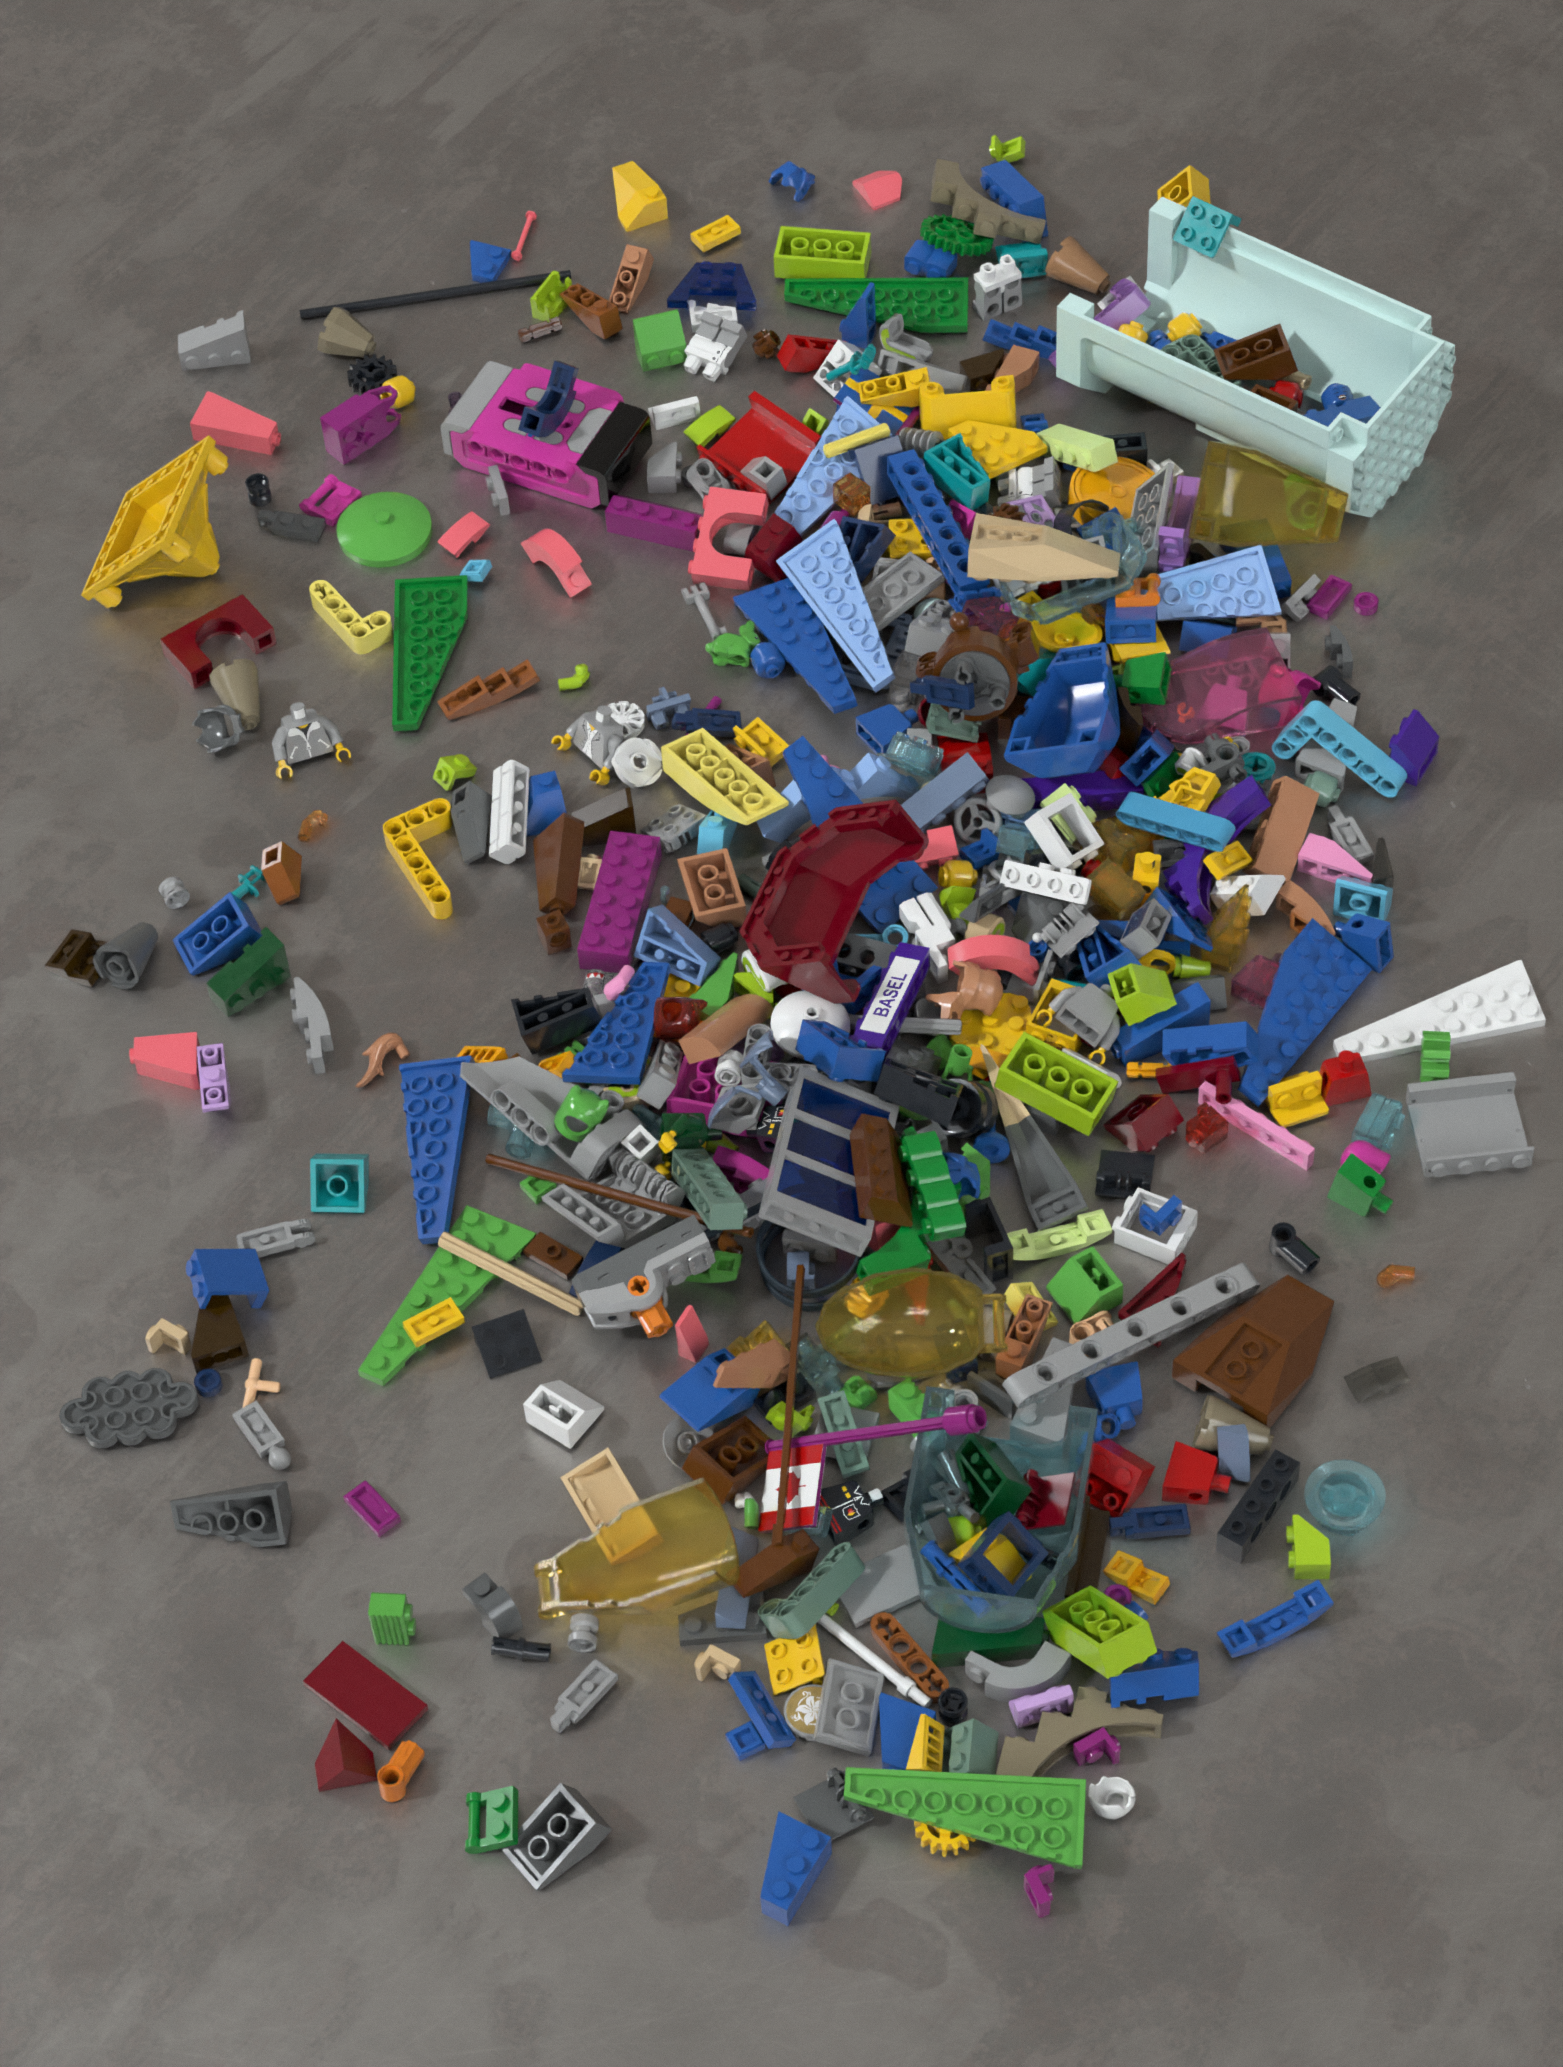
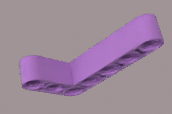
[1048,278,1151,368]

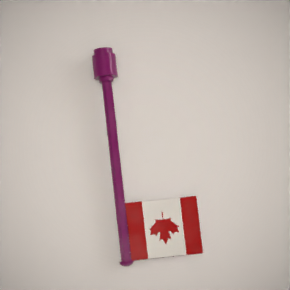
[758,1404,987,1534]

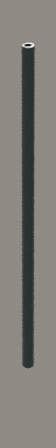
[299,270,571,319]

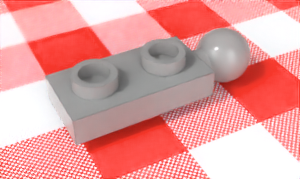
[232,1400,291,1470]

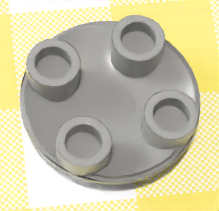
[985,775,1035,819]

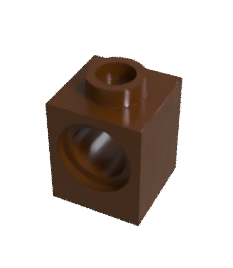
[536,909,572,956]

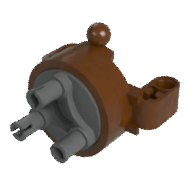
[916,612,1040,723]

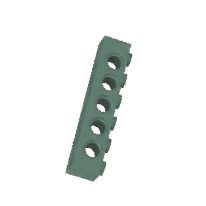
[671,1148,747,1230]

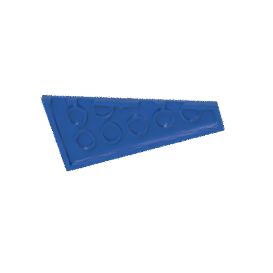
[562,962,670,1085]

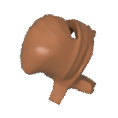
[925,960,1003,1019]

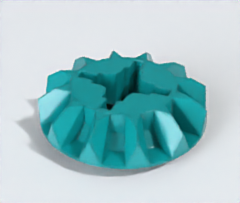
[1241,752,1276,784]

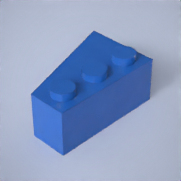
[1162,1021,1259,1068]
[1109,1648,1199,1708]
[760,1811,832,1926]

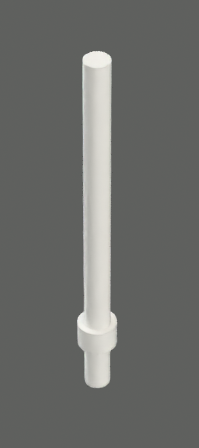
[818,1614,932,1708]

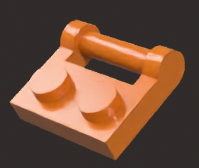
[1115,573,1161,608]

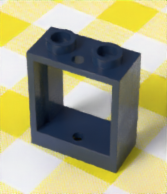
[957,1511,1049,1607]

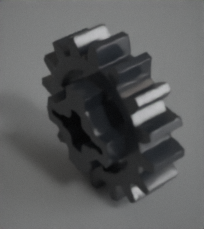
[347,354,397,396]

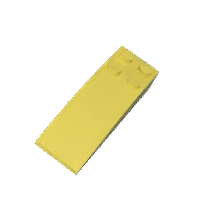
[661,728,789,825]

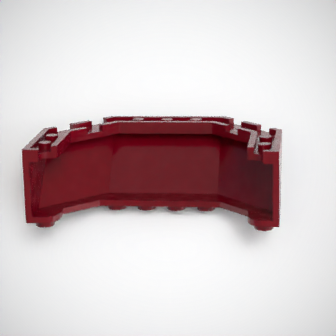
[739,799,929,1004]

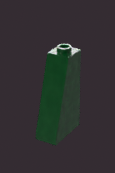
[932,1603,1050,1668]

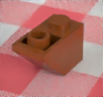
[261,841,302,905]

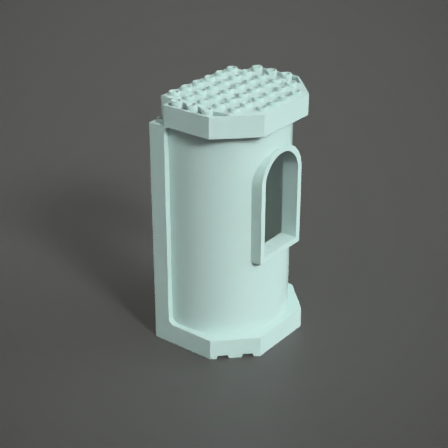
[1056,197,1456,518]

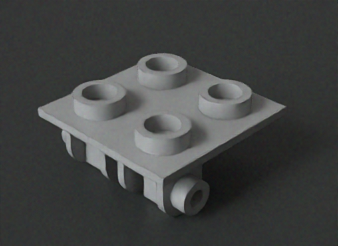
[640,804,707,853]
[1039,902,1099,958]

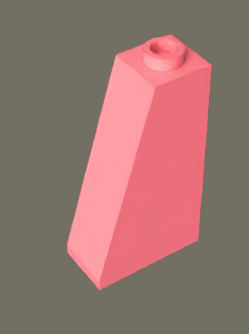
[190,391,281,455]

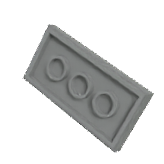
[863,551,945,631]

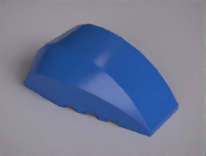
[1004,642,1120,779]

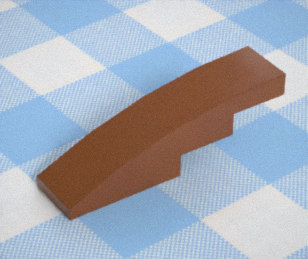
[437,659,541,720]

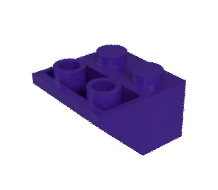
[1389,709,1439,787]

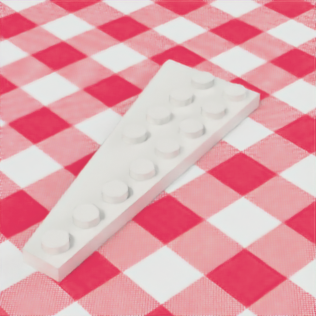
[1333,960,1546,1062]

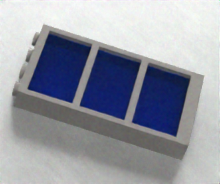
[758,1066,900,1257]

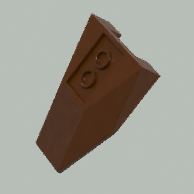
[1172,1275,1334,1428]

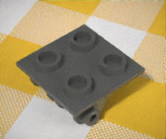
[793,1768,874,1841]

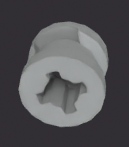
[158,877,190,909]

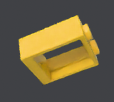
[1026,978,1082,1053]

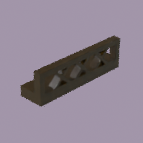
[1065,1496,1110,1598]

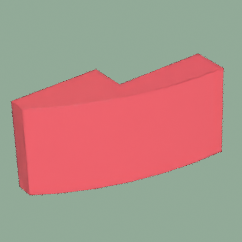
[438,511,490,558]

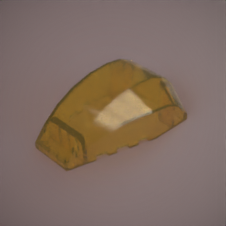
[1188,441,1349,547]

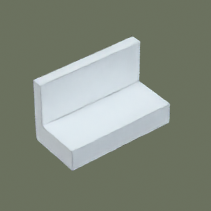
[648,396,701,430]

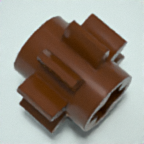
[752,329,781,359]

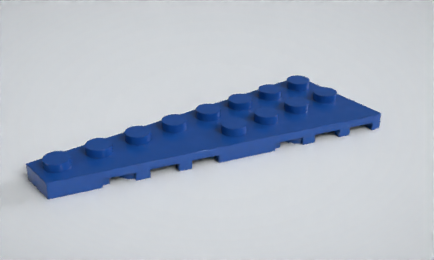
[399,1055,475,1244]

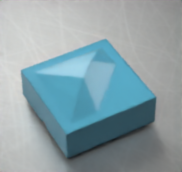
[460,560,493,582]

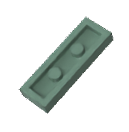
[817,1390,870,1478]

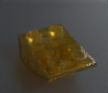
[1080,815,1172,876]
[1201,884,1252,973]

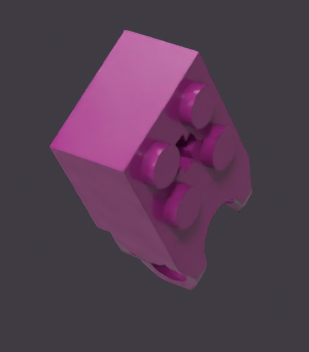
[320,385,402,465]

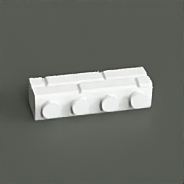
[489,760,530,864]

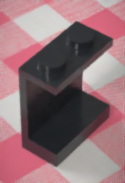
[964,1197,1013,1285]

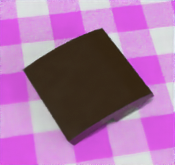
[1116,687,1144,757]
[45,929,107,987]

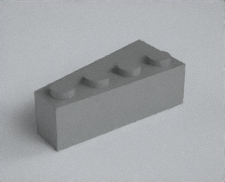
[1010,1337,1075,1462]

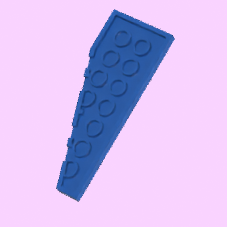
[783,736,938,934]

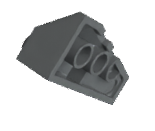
[170,1481,292,1547]

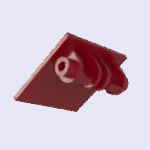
[1015,1469,1076,1530]

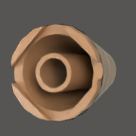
[1045,236,1111,295]

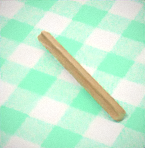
[438,1232,584,1316]

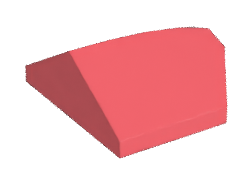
[852,170,902,210]

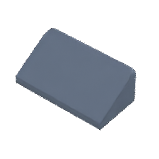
[1217,1424,1251,1482]

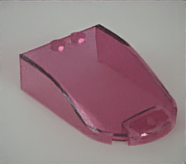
[1135,627,1302,744]

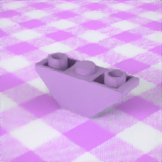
[197,1043,231,1113]

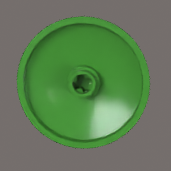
[336,492,433,568]

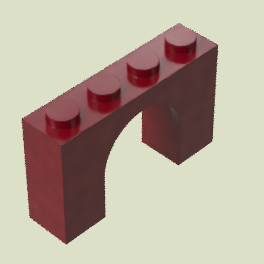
[160,594,277,689]

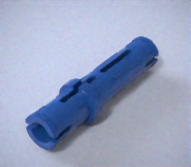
[920,1540,993,1615]

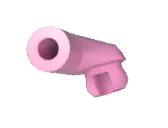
[603,965,635,1001]

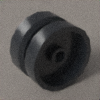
[931,1079,998,1140]

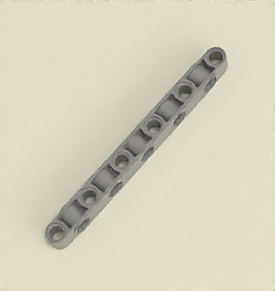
[1002,1263,1261,1409]

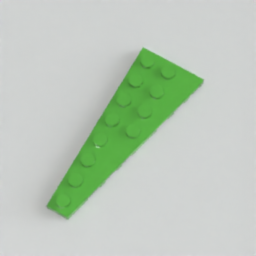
[358,1205,536,1386]

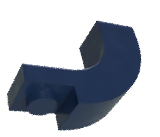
[518,361,579,437]

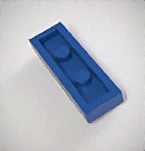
[728,1671,796,1749]

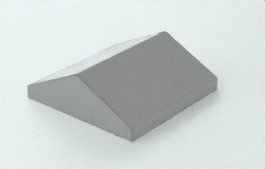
[711,1083,766,1134]

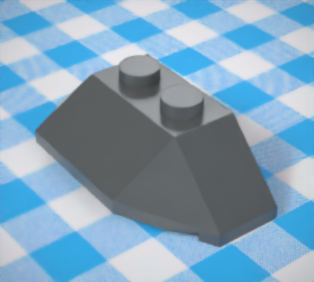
[1011,875,1113,944]

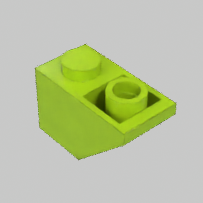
[1286,1515,1331,1580]

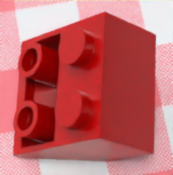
[1072,1439,1156,1518]

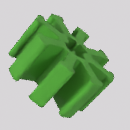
[1420,1031,1451,1082]

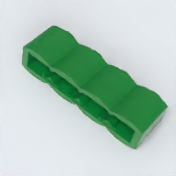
[898,1131,966,1242]

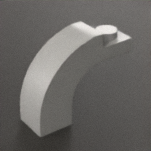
[965,1641,1071,1703]

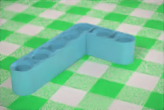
[1272,700,1407,798]

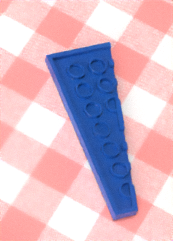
[733,578,858,714]

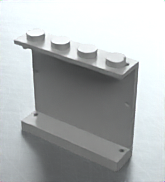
[1406,1072,1534,1178]

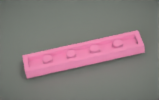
[1198,1081,1315,1171]

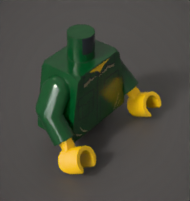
[654,1113,722,1181]

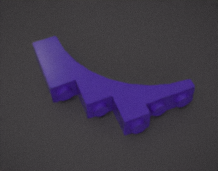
[1163,775,1271,925]

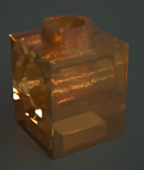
[833,472,871,516]

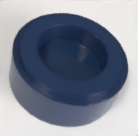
[194,1369,223,1397]

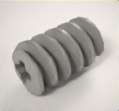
[898,427,945,460]

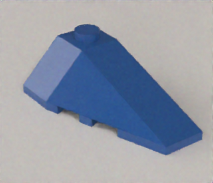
[1143,887,1213,952]

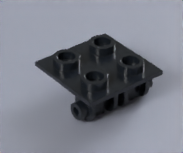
[1095,1149,1155,1198]
[472,1309,542,1379]

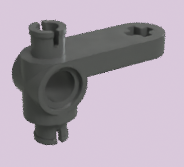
[1200,733,1248,783]

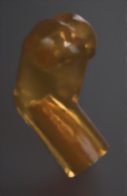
[298,810,328,842]
[1376,1264,1415,1288]

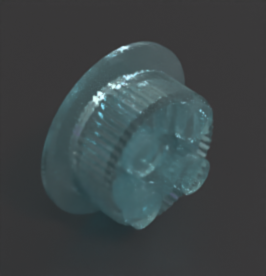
[877,731,944,781]
[1304,1460,1386,1536]

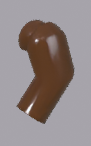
[718,1231,743,1254]

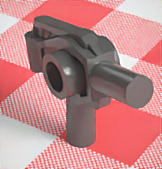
[921,1481,980,1523]

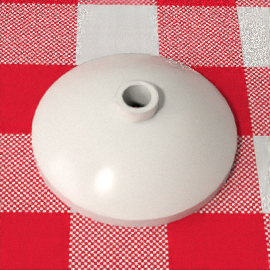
[770,990,850,1059]

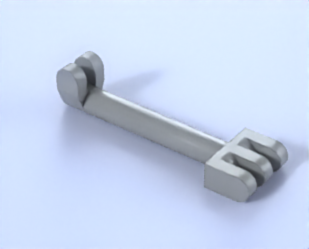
[681,582,727,641]

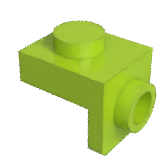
[989,135,1026,163]
[433,754,477,791]
[765,1401,815,1437]

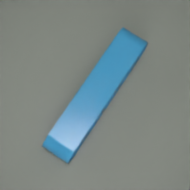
[1116,792,1236,852]

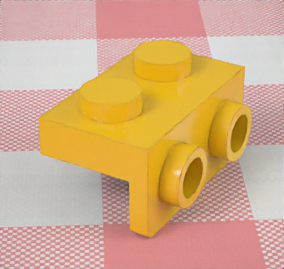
[732,717,789,767]

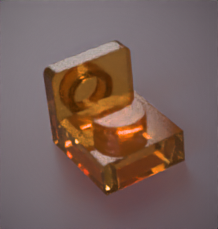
[1077,599,1106,631]

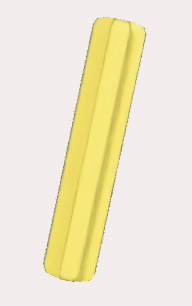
[823,423,890,458]

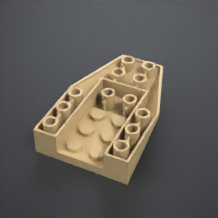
[967,513,1121,584]

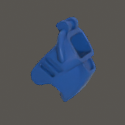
[769,161,815,202]
[942,1151,980,1201]

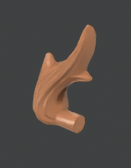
[355,1032,410,1088]

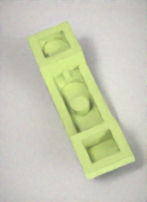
[1007,1209,1113,1261]

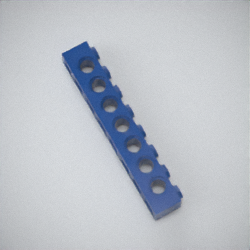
[887,449,990,595]

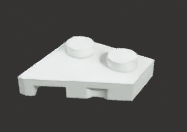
[688,300,738,333]

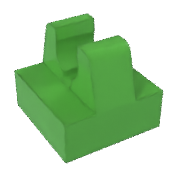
[838,1375,877,1410]

